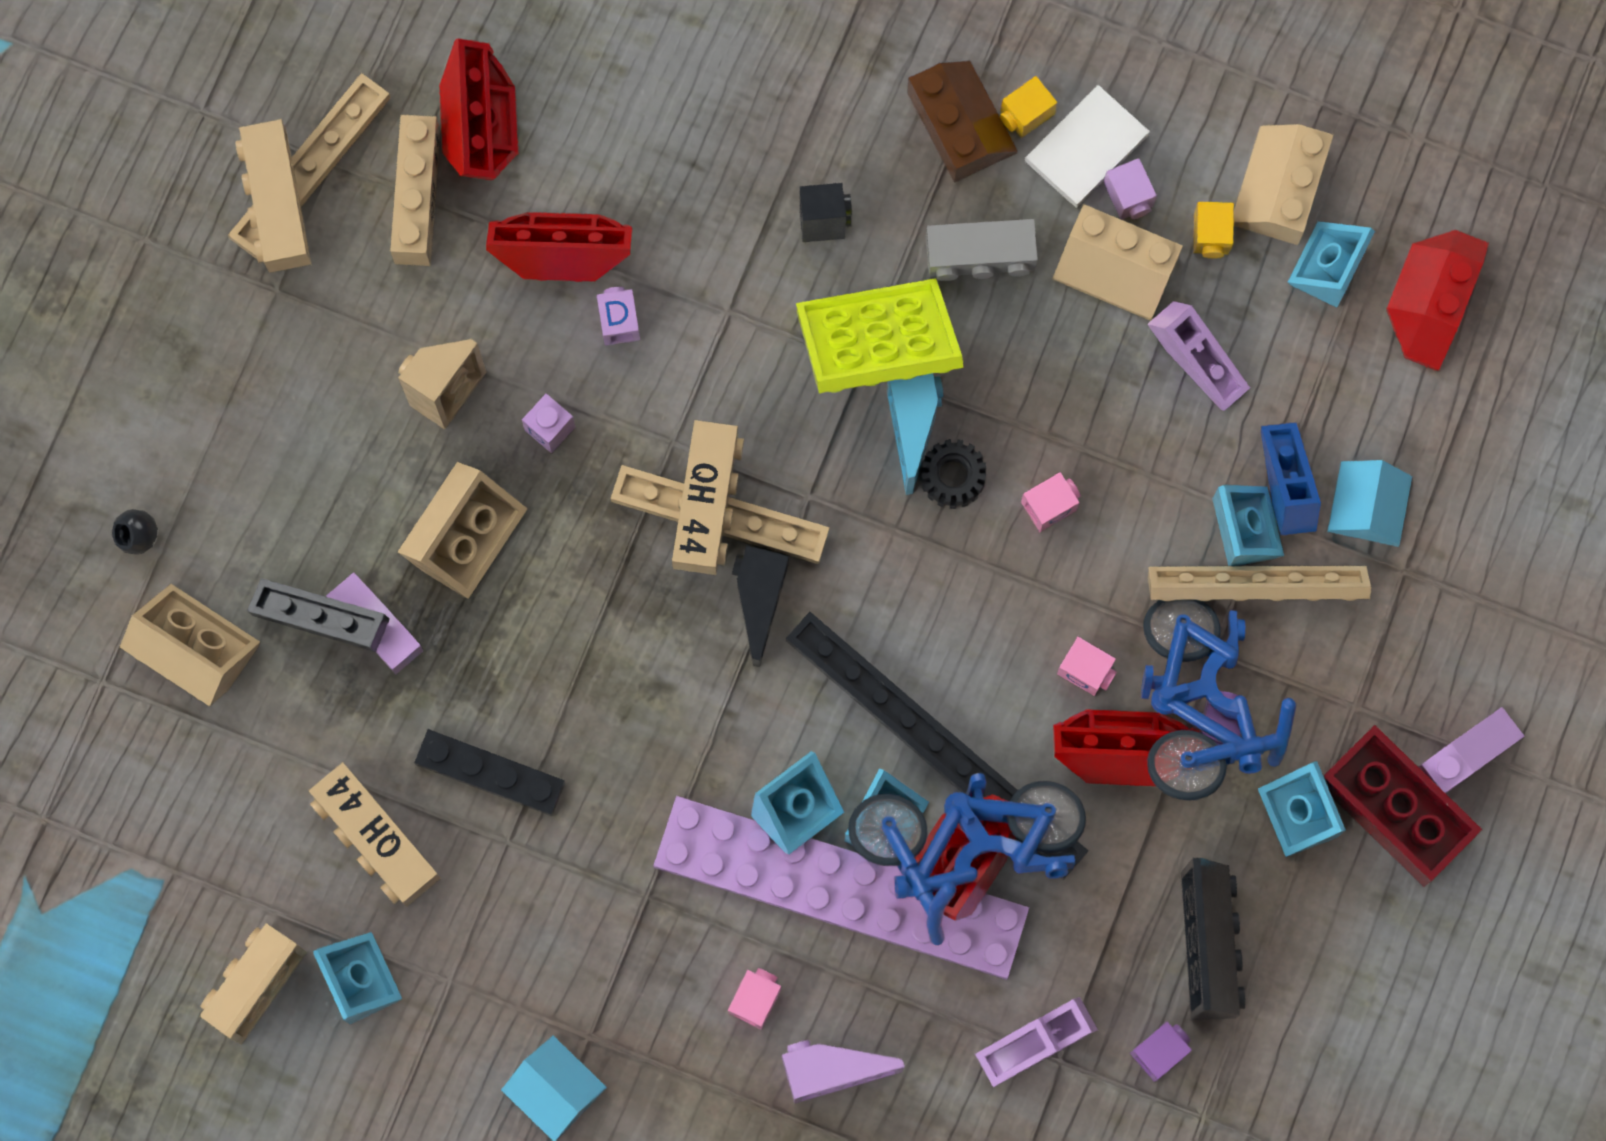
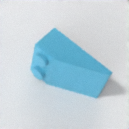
[887,373,943,495]

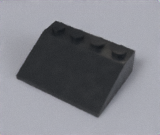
[1181,858,1245,1020]

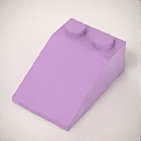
[782,1040,904,1104]

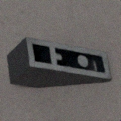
[732,545,789,667]

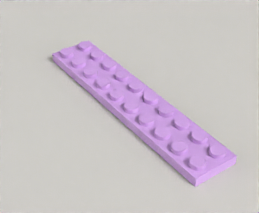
[653,796,1029,980]

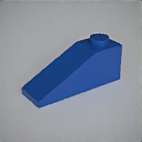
[1261,423,1321,535]

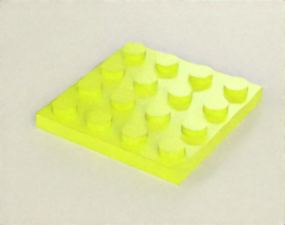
[796,278,963,393]

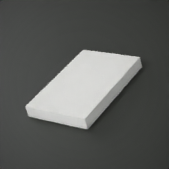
[1025,85,1150,208]

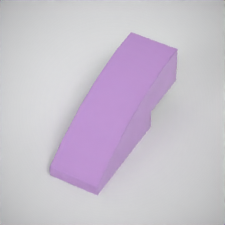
[326,572,423,675]
[975,997,1098,1087]

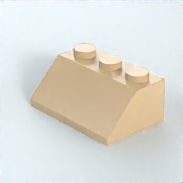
[1233,124,1333,245]
[1053,204,1183,321]
[398,339,487,429]
[398,462,527,599]
[120,584,260,706]
[200,923,307,1045]

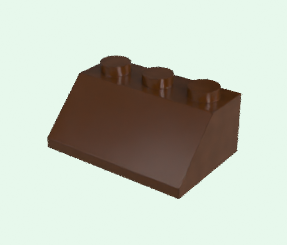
[907,61,1018,183]

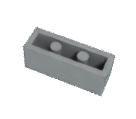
[926,219,1037,281]

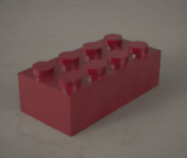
[1323,725,1483,887]

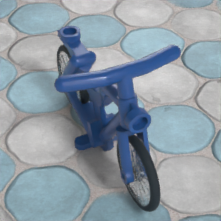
[1141,599,1296,801]
[848,773,1086,946]

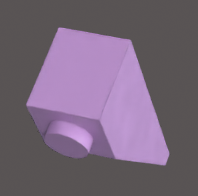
[1147,301,1250,411]
[1419,707,1524,793]

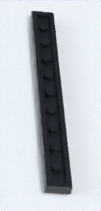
[786,612,1089,880]

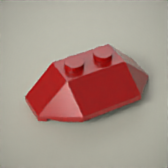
[439,38,518,181]
[486,212,633,282]
[1386,230,1489,371]
[1053,709,1202,787]
[915,794,1021,921]

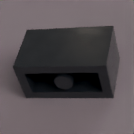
[799,183,852,243]

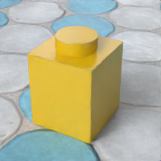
[1000,76,1058,138]
[1193,202,1234,259]

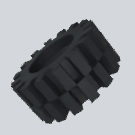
[920,439,986,509]

